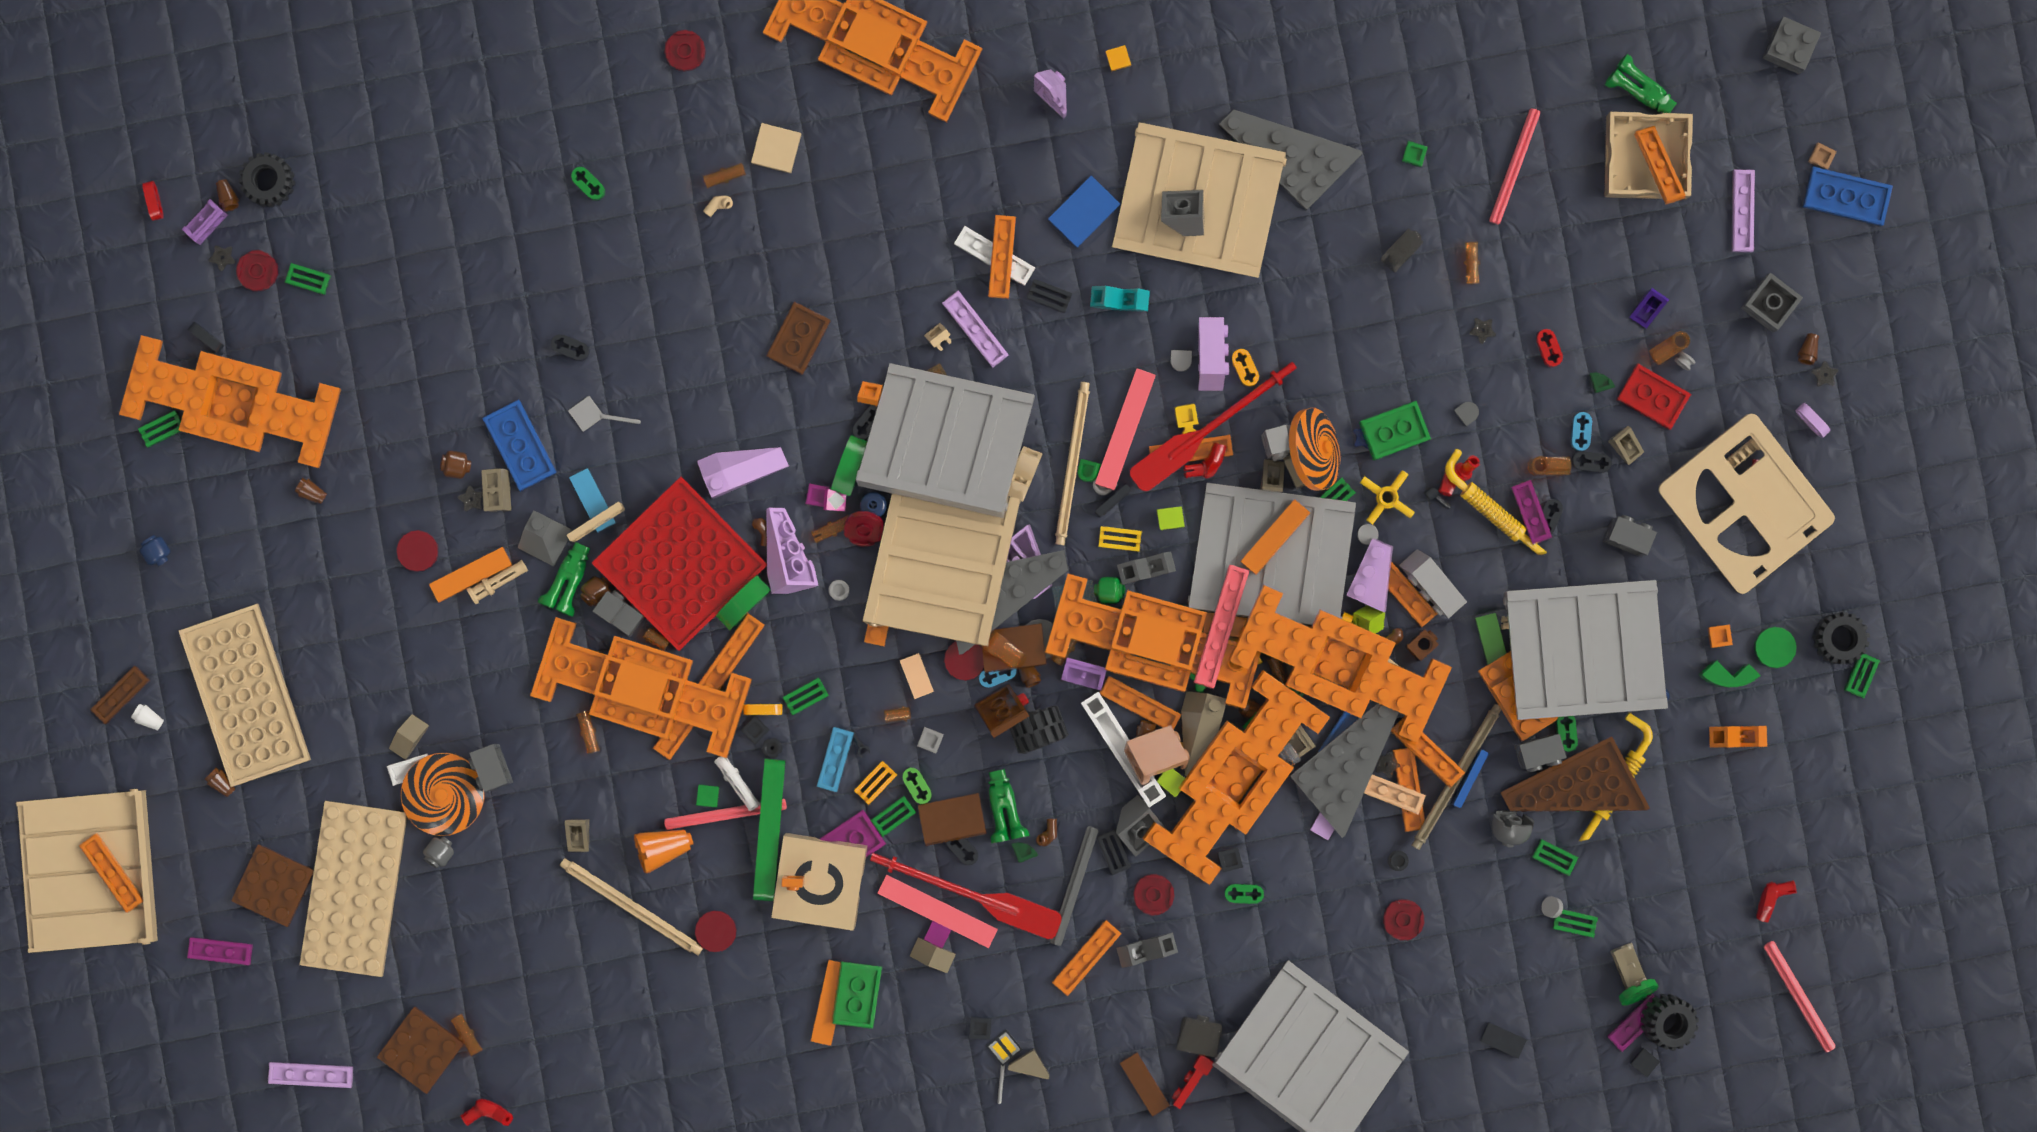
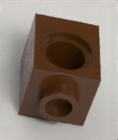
[1405,629,1439,662]

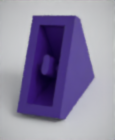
[1630,288,1669,329]

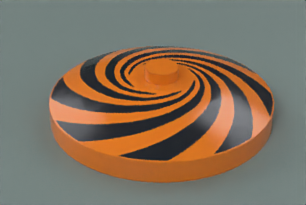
[1289,408,1340,491]
[401,753,485,836]

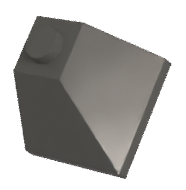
[1161,190,1205,236]
[518,510,573,567]
[1116,795,1167,857]

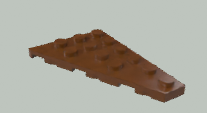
[1501,736,1650,812]

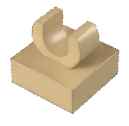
[924,323,951,351]

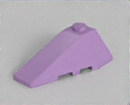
[1034,69,1067,119]
[697,447,789,499]
[766,508,818,594]

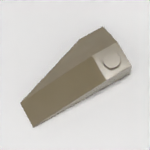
[1181,692,1226,777]

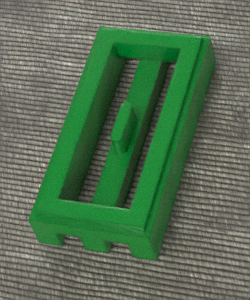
[285,263,331,295]
[138,411,181,448]
[1320,478,1356,501]
[1844,654,1880,698]
[783,678,829,715]
[871,796,916,837]
[1532,839,1579,876]
[1553,910,1598,938]

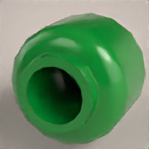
[1094,577,1125,604]

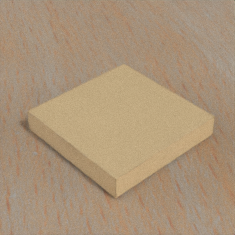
[751,123,802,173]

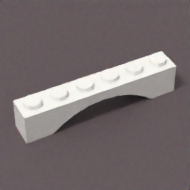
[1081,692,1166,807]

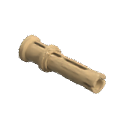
[467,560,528,604]

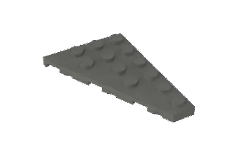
[1219,110,1363,211]
[956,550,1068,655]
[1290,703,1399,838]

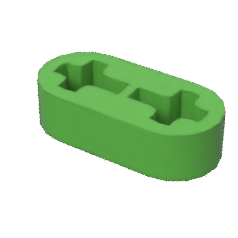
[903,768,932,804]

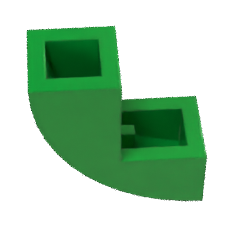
[831,436,868,496]
[716,575,771,630]
[1699,660,1761,687]

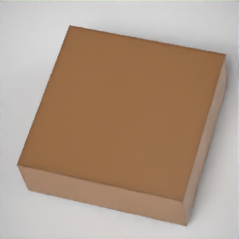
[1808,142,1837,170]

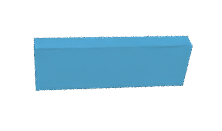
[569,468,616,532]
[817,727,854,792]

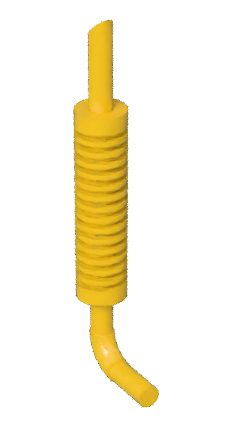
[1445,449,1547,555]
[1579,712,1653,841]

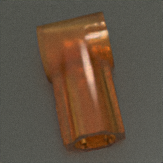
[1649,331,1690,366]
[1528,456,1571,476]
[981,630,1025,669]

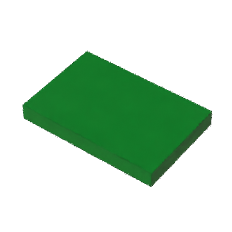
[1359,401,1431,461]
[831,961,882,1029]

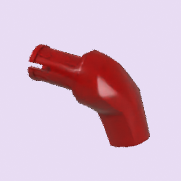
[1183,443,1227,479]
[1438,455,1480,496]
[1756,880,1797,923]
[460,1098,513,1126]

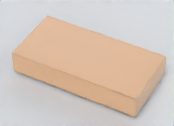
[900,653,934,699]

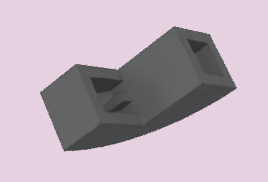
[1117,551,1176,585]
[1116,932,1178,968]

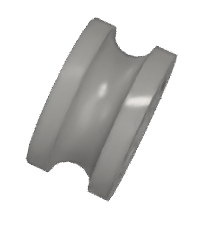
[1675,351,1696,371]

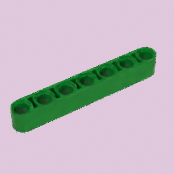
[753,759,785,901]

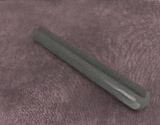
[1050,826,1098,946]

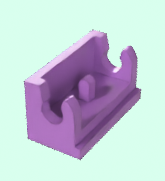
[182,199,228,245]
[1061,658,1106,691]

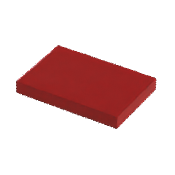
[1616,363,1691,430]

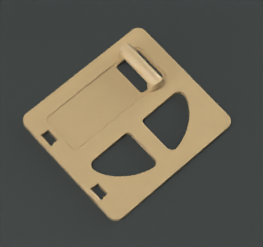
[1658,414,1835,594]

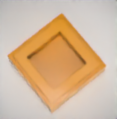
[1106,45,1131,72]

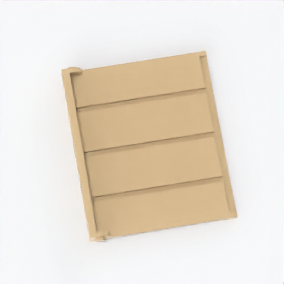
[1112,122,1287,278]
[863,494,1021,647]
[16,789,158,953]

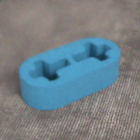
[1570,412,1592,451]
[979,669,1017,688]

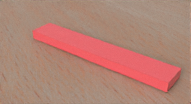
[1095,368,1156,491]
[1194,565,1249,689]
[878,875,998,948]

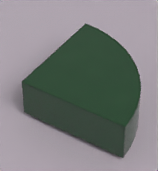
[1589,372,1615,394]
[1011,842,1038,863]

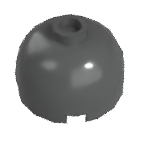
[1492,810,1534,847]

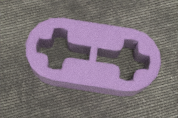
[1795,403,1830,438]

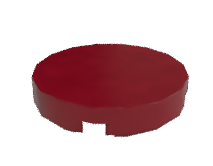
[664,30,706,72]
[236,250,278,291]
[843,511,884,546]
[397,530,439,571]
[944,642,984,680]
[1133,874,1175,915]
[1383,899,1424,940]
[695,910,737,952]

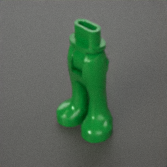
[1604,54,1677,113]
[537,542,590,617]
[988,769,1030,844]

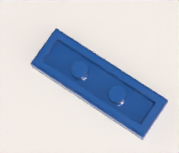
[1451,749,1488,808]

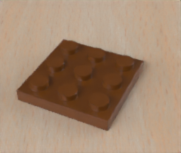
[231,844,314,927]
[377,1006,465,1094]

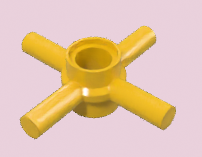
[1360,470,1415,525]

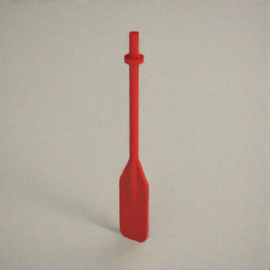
[1130,362,1297,491]
[870,853,1062,939]

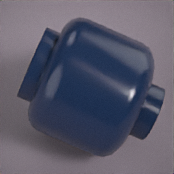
[860,492,887,518]
[139,535,171,567]

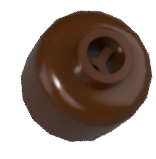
[440,450,471,479]
[580,576,611,607]

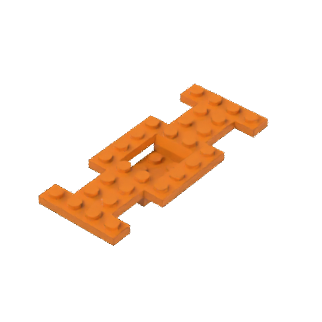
[763,0,983,123]
[119,335,341,468]
[1045,574,1261,709]
[1229,584,1452,742]
[530,617,752,758]
[1143,670,1330,885]

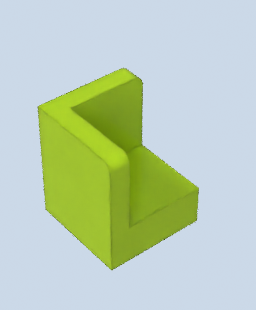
[1157,506,1185,530]
[1353,605,1385,633]
[1156,769,1185,797]

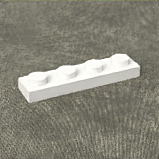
[954,226,1035,286]

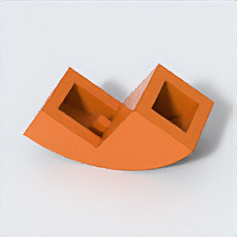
[1709,726,1767,747]

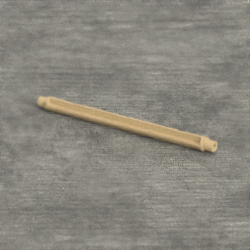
[1055,382,1090,545]
[560,858,703,956]

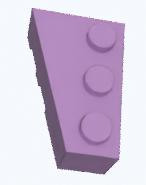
[1198,317,1229,391]
[1007,524,1052,599]
[1347,538,1393,612]

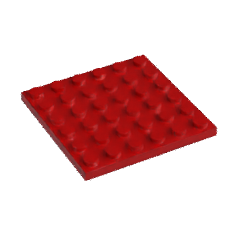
[592,476,767,651]

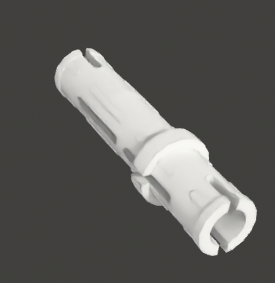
[714,756,760,811]

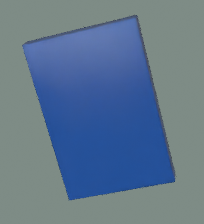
[1048,176,1120,248]

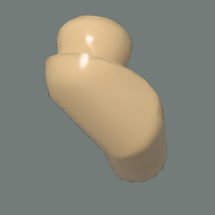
[703,196,733,217]

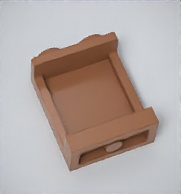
[1124,725,1189,785]

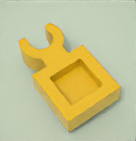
[1174,403,1199,434]

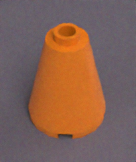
[634,830,693,874]

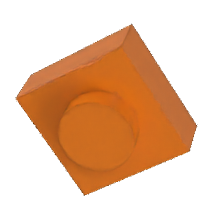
[857,381,883,406]
[864,624,889,647]
[1708,624,1733,648]
[782,875,805,891]

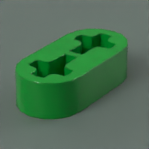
[571,167,605,201]
[1556,716,1578,751]
[1224,884,1264,904]

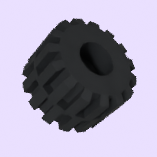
[1009,706,1069,754]

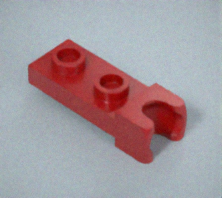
[1172,1053,1214,1109]

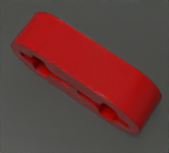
[143,181,164,221]
[1536,329,1563,367]

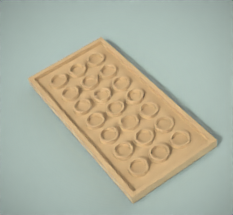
[179,604,311,787]
[300,801,407,977]

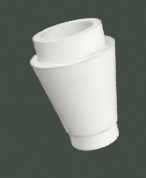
[131,704,164,731]

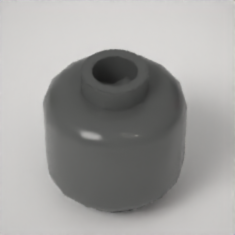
[423,836,454,868]

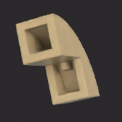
[1008,446,1042,502]

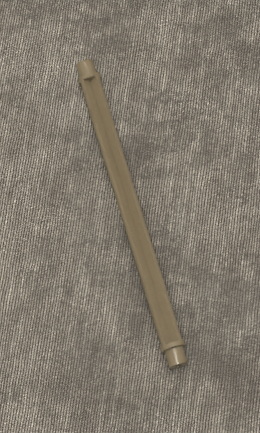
[1411,704,1501,850]

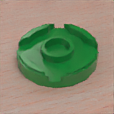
[1754,627,1797,668]
[1619,979,1659,1006]

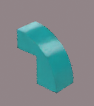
[1090,286,1150,311]

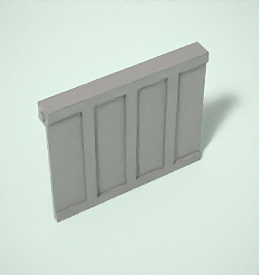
[856,363,1035,518]
[1188,483,1356,627]
[1503,580,1668,720]
[1212,960,1409,1132]

